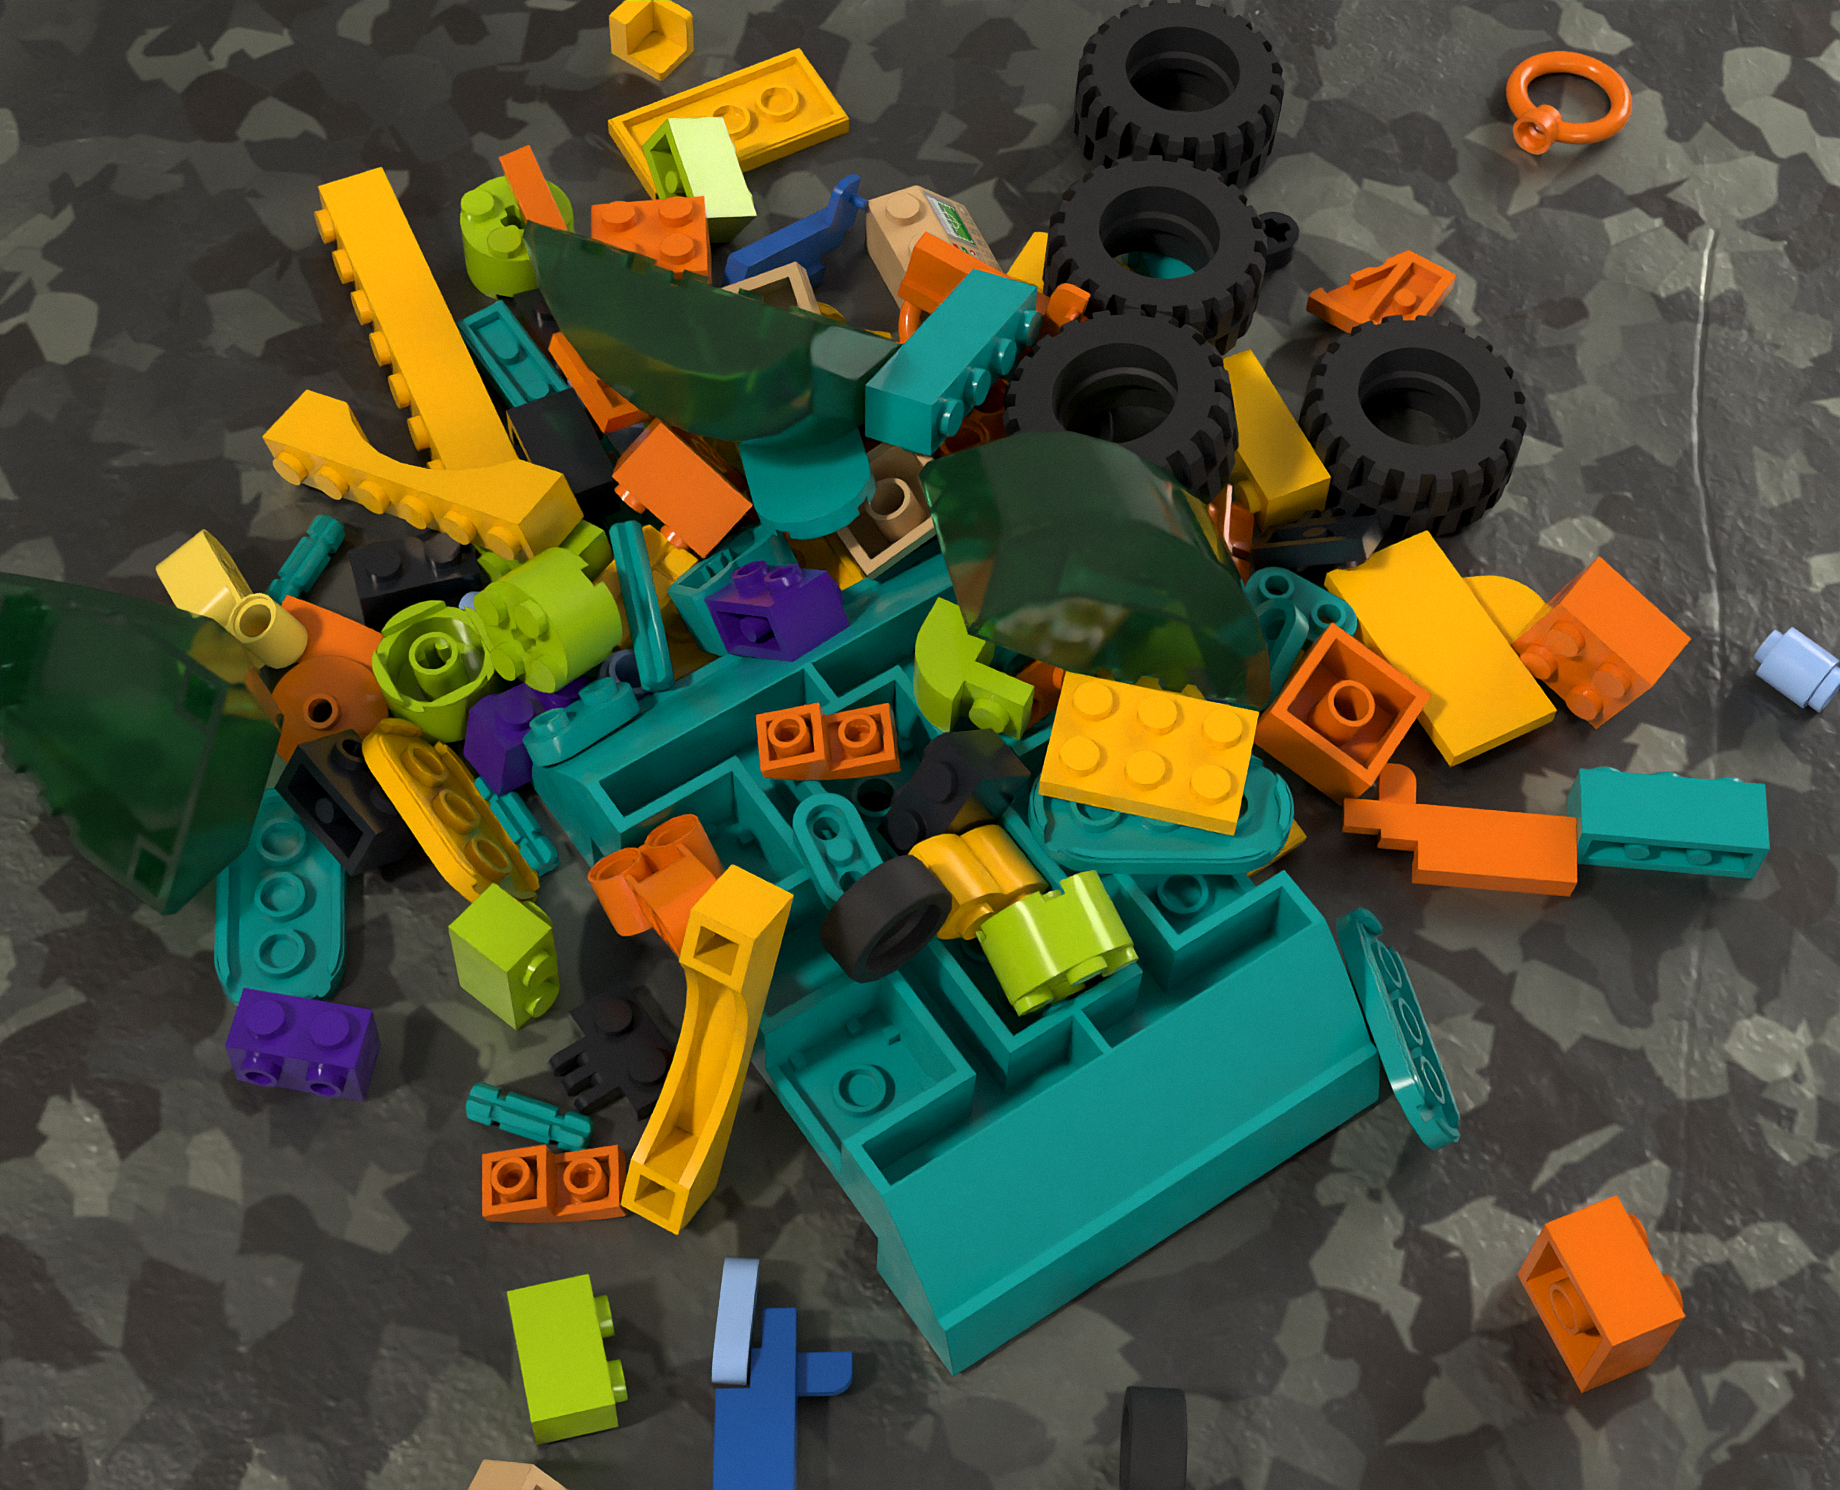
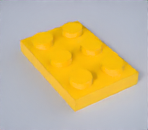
[1038,671,1259,836]

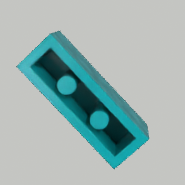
[1566,767,1770,879]

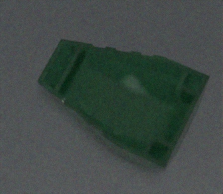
[523,220,904,451]
[918,431,1271,708]
[0,572,284,916]

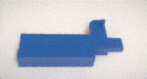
[720,173,869,288]
[713,1307,853,1490]

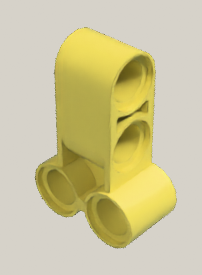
[156,529,308,706]

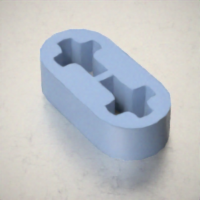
[712,1256,760,1386]

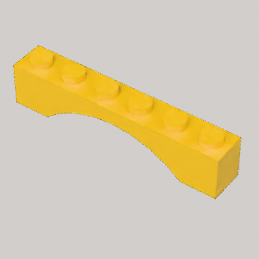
[262,390,584,562]
[620,864,794,1235]

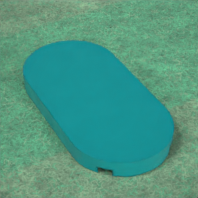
[736,384,876,540]
[1028,754,1294,875]
[214,787,347,1006]
[1336,907,1460,1151]

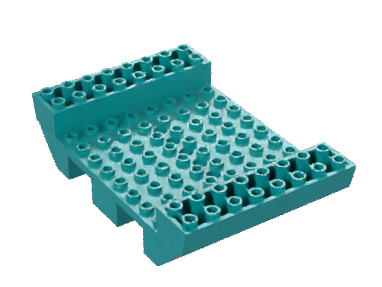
[530,532,1380,1377]

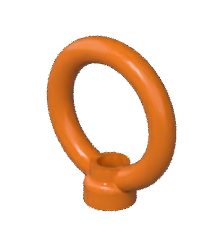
[1506,51,1633,155]

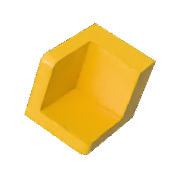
[609,0,694,81]

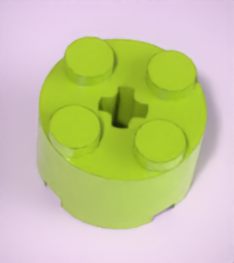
[460,176,576,300]
[473,547,623,693]
[372,600,508,746]
[976,870,1139,1017]

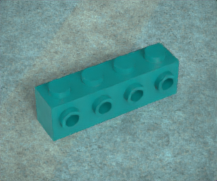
[865,269,1042,456]

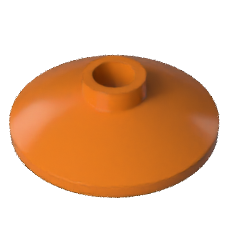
[267,655,390,763]

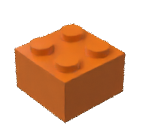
[591,196,713,332]
[612,406,753,559]
[1510,556,1691,729]
[1253,622,1431,807]
[1517,1195,1686,1393]

